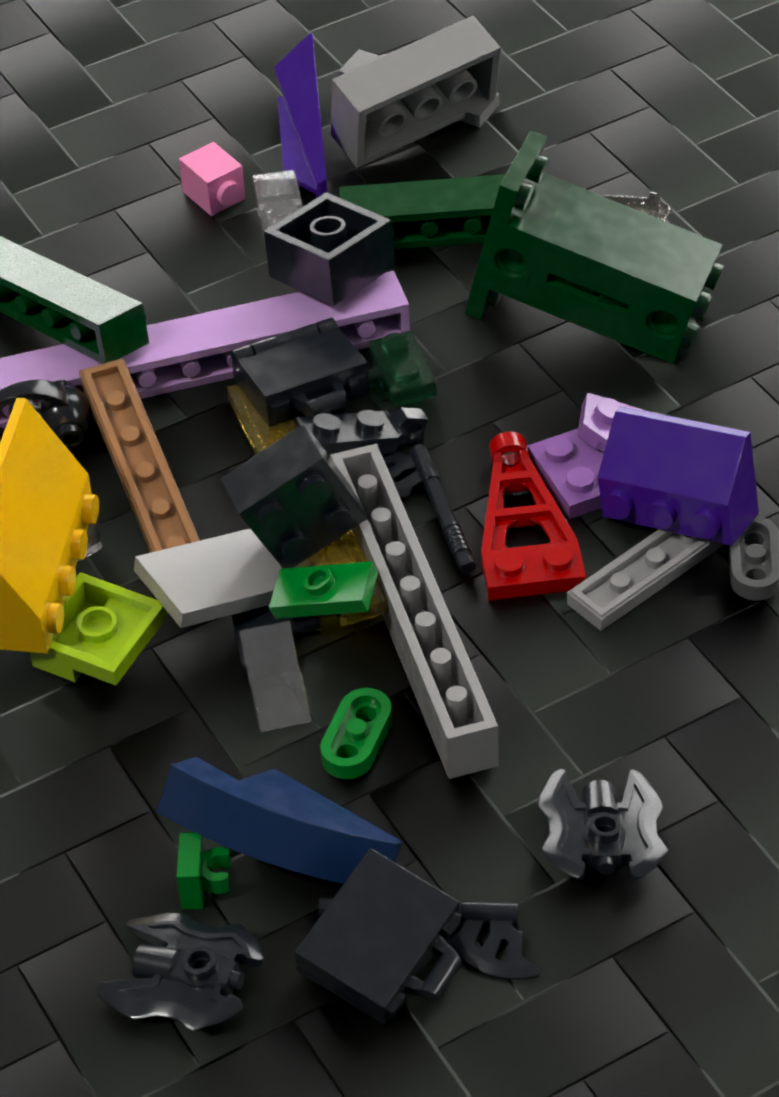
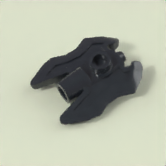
[537,769,668,880]
[96,912,264,1031]

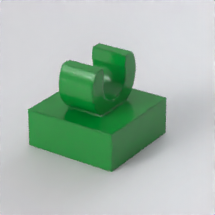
[177,832,231,909]

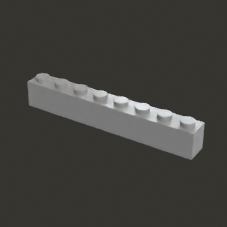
[330,444,499,779]

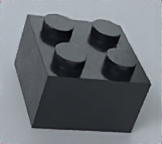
[264,192,395,306]
[221,424,369,569]

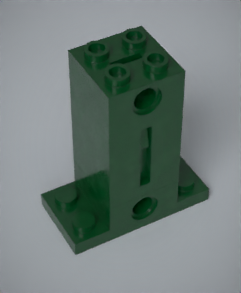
[464,131,724,364]

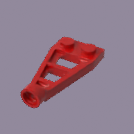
[481,431,586,601]

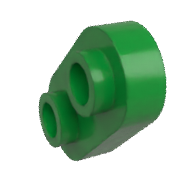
[320,688,392,779]

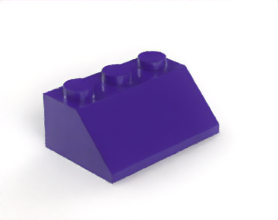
[597,406,759,546]

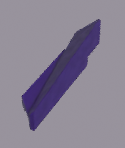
[275,33,328,198]

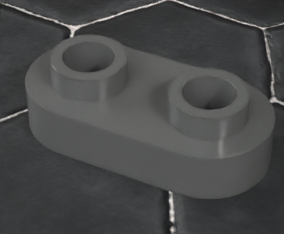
[729,516,779,601]

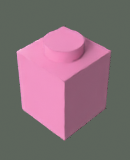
[179,142,246,216]

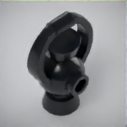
[0,379,101,448]

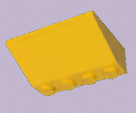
[0,398,99,654]

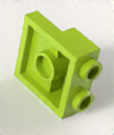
[30,572,168,686]

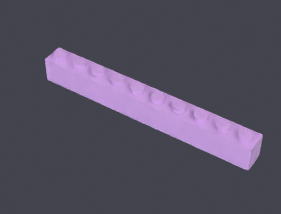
[0,271,411,428]

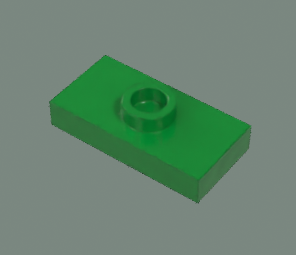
[269,561,378,619]

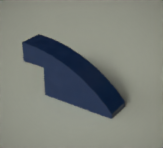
[157,756,403,884]

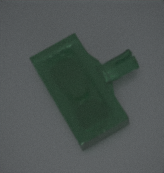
[368,330,437,407]

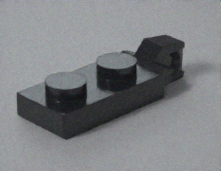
[294,407,428,458]

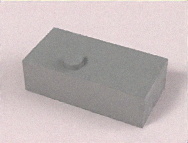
[331,16,501,168]

